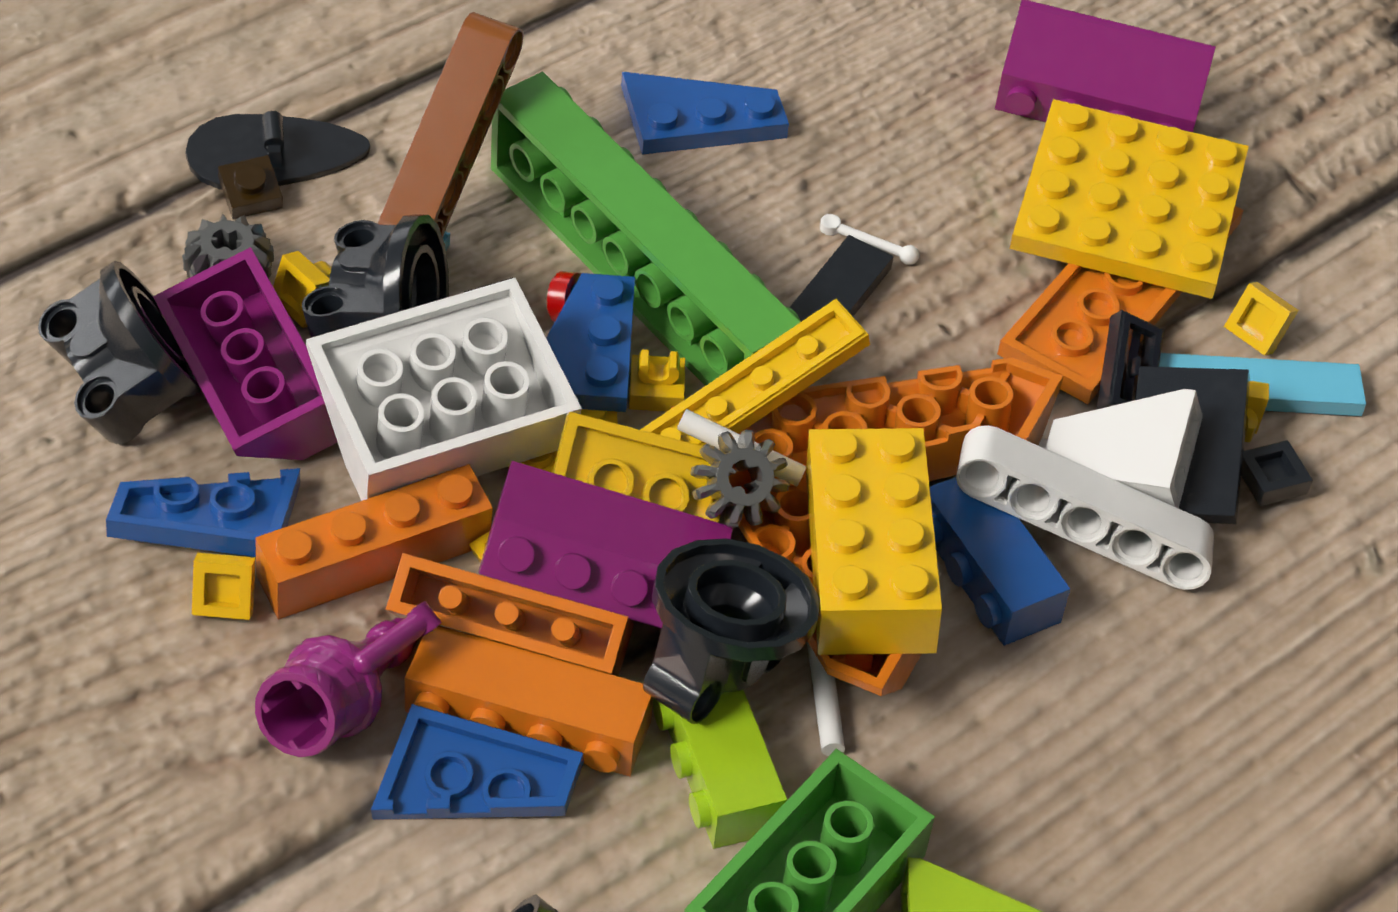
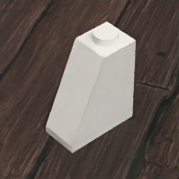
[1038,389,1203,508]

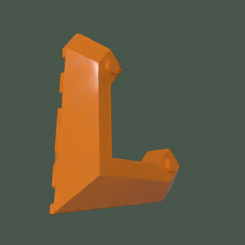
[671,357,1063,696]

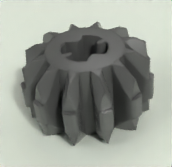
[182,213,274,279]
[691,430,790,528]

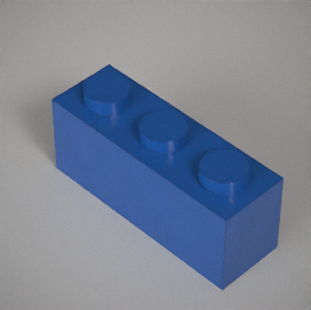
[930,477,1071,646]

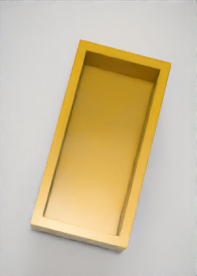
[806,428,942,655]

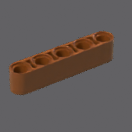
[378,12,524,238]

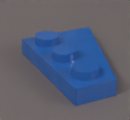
[621,72,789,155]
[546,273,635,412]
[106,468,300,557]
[371,704,584,820]

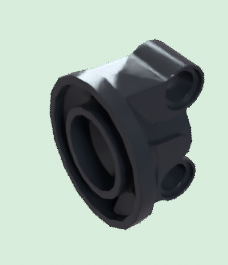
[302,214,449,338]
[38,261,202,444]
[643,538,820,724]

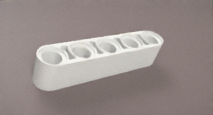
[956,425,1214,590]

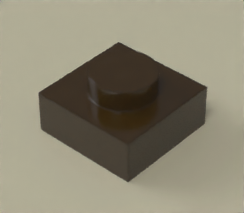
[218,155,283,220]

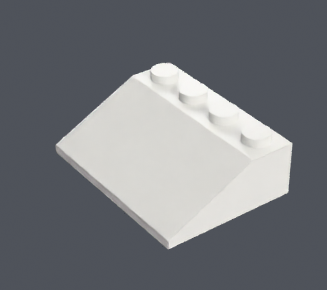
[306,278,582,501]

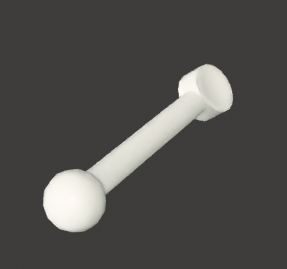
[820,214,920,265]

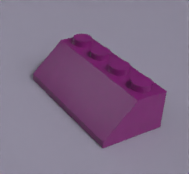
[995,0,1216,132]
[153,247,337,460]
[478,460,733,628]

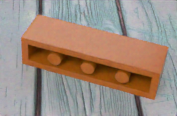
[255,464,493,620]
[386,553,634,677]
[405,626,654,777]

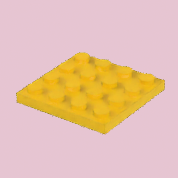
[1009,99,1249,299]

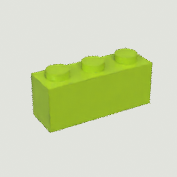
[653,690,787,849]

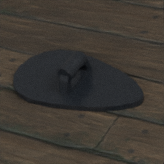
[185,111,370,190]

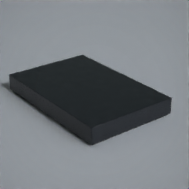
[1136,366,1250,524]

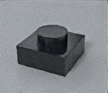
[1241,440,1313,506]

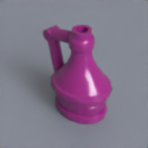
[255,601,442,757]

